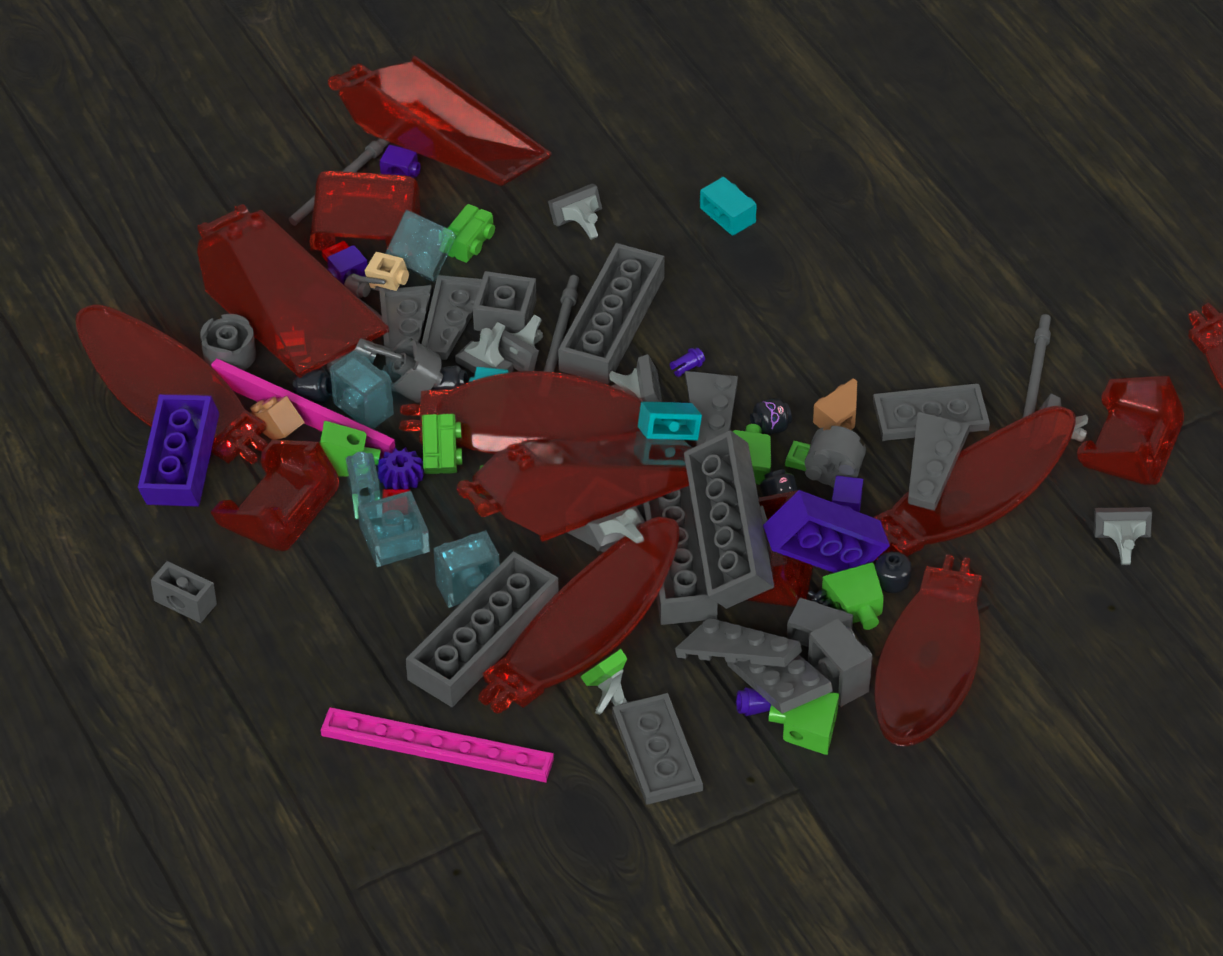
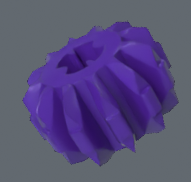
[378,447,424,489]

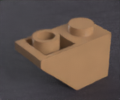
[813,378,857,430]
[244,396,305,441]

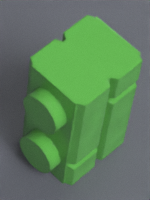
[441,204,495,263]
[422,414,462,474]

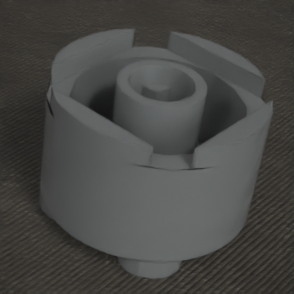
[200,314,256,371]
[382,339,443,403]
[805,426,866,489]

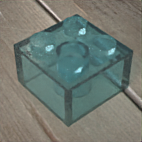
[385,210,456,282]
[330,350,394,429]
[358,491,430,567]
[433,530,499,608]

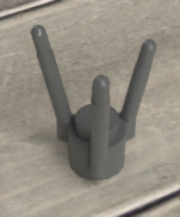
[344,274,386,322]
[352,338,403,392]

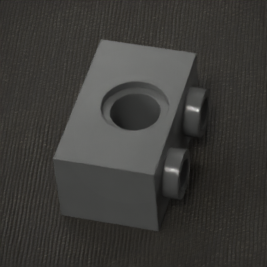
[151,561,217,623]

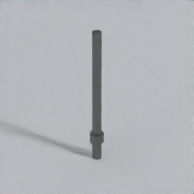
[289,132,394,226]
[538,275,579,397]
[1020,314,1051,439]

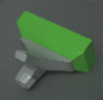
[580,649,628,715]

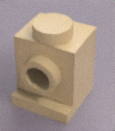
[365,252,409,291]

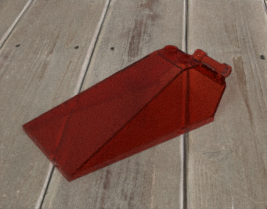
[328,56,552,186]
[197,204,389,378]
[457,431,692,542]

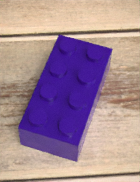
[138,394,219,506]
[763,490,890,573]

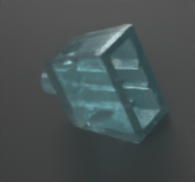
[345,452,382,519]

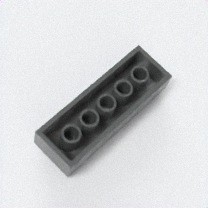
[558,243,665,385]
[684,430,774,609]
[638,470,718,625]
[406,551,559,707]

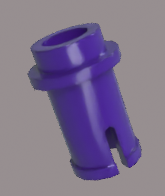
[670,348,705,377]

